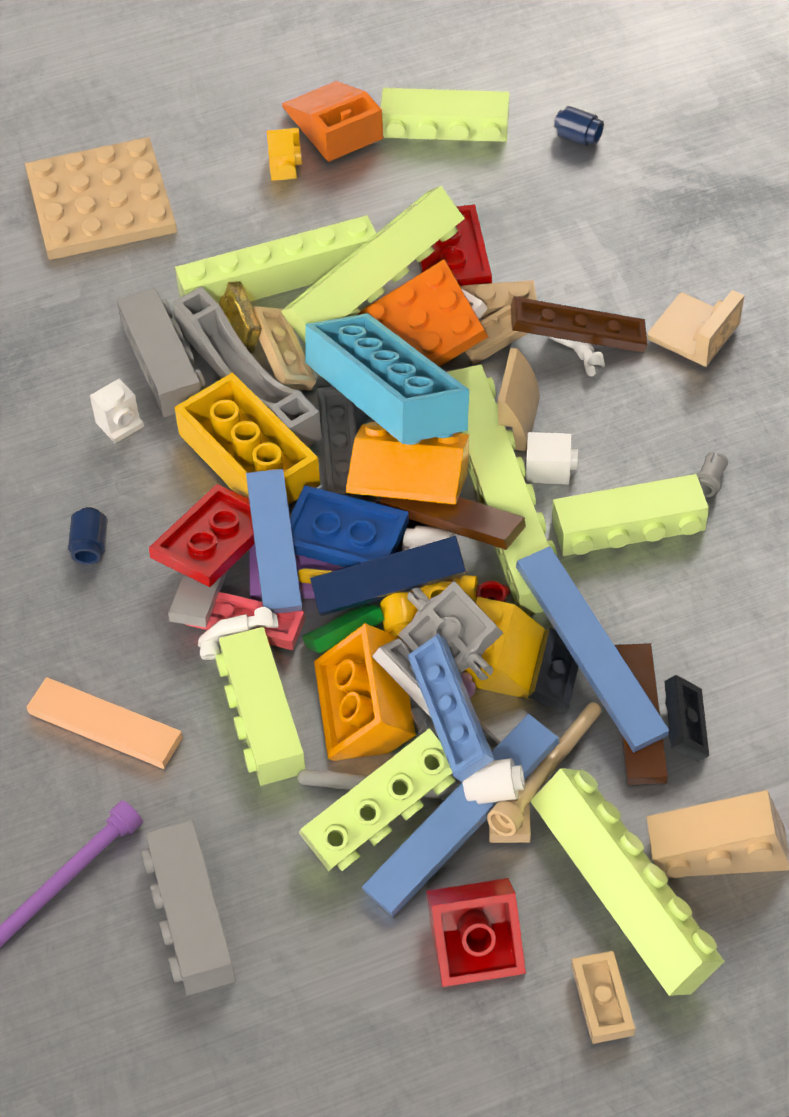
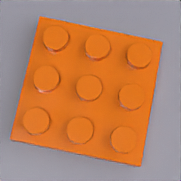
[358,260,489,367]

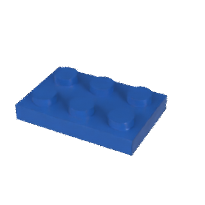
[290,485,409,568]

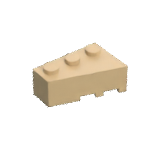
[646,790,789,878]

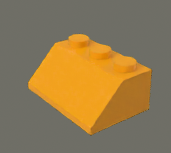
[346,422,469,504]
[314,623,416,761]

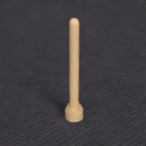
[487,702,601,837]

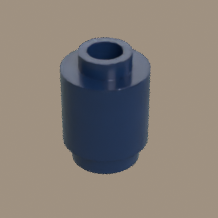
[554,106,604,146]
[68,507,108,564]

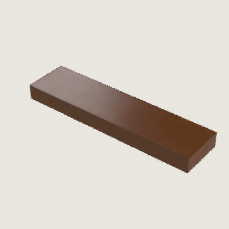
[510,296,648,353]
[380,497,526,550]
[615,643,668,785]

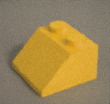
[463,597,547,700]

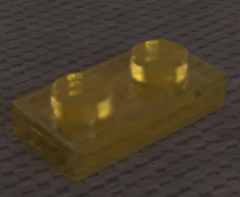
[219,281,262,353]

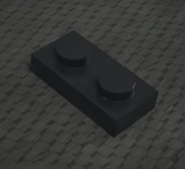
[528,628,579,713]
[664,675,710,762]

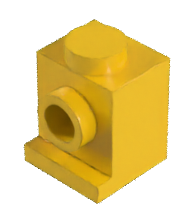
[267,128,302,181]

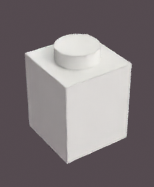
[526,432,578,485]

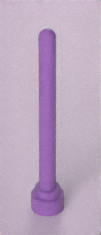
[0,800,143,948]

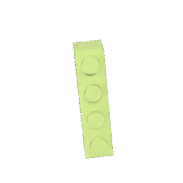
[380,88,509,142]
[552,474,709,556]
[215,627,305,786]

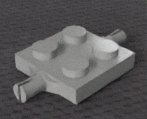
[398,581,503,680]

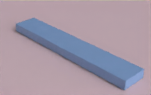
[516,546,669,753]
[362,713,559,917]

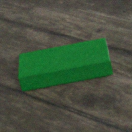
[302,603,385,653]

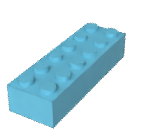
[305,313,469,445]

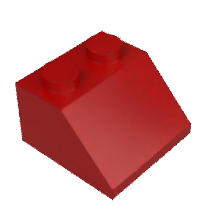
[426,878,526,987]

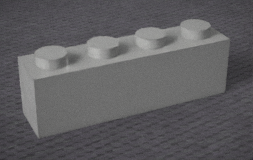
[116,288,206,417]
[141,820,236,996]

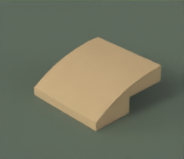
[497,348,540,451]

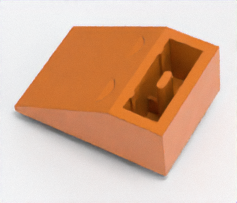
[282,81,383,162]

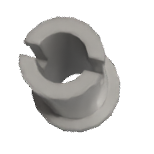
[697,451,728,498]

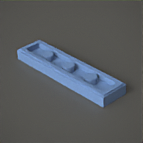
[246,469,302,614]
[407,634,494,782]

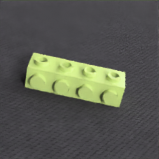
[299,728,456,871]

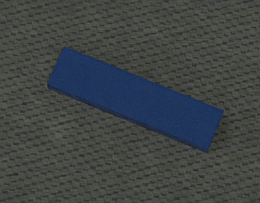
[310,536,467,616]

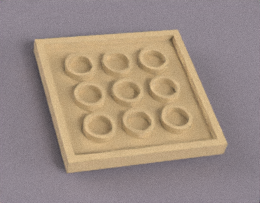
[25,137,177,260]

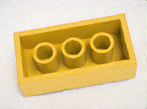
[174,372,321,505]

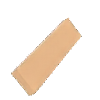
[27,677,183,769]

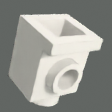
[90,379,144,444]

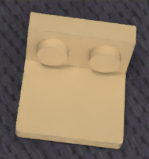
[647,290,744,367]

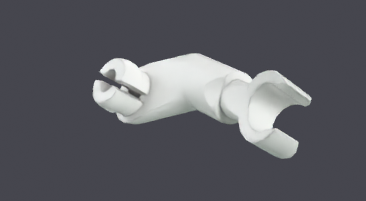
[548,337,606,377]
[198,607,279,660]

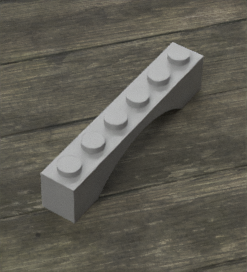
[173,286,322,447]

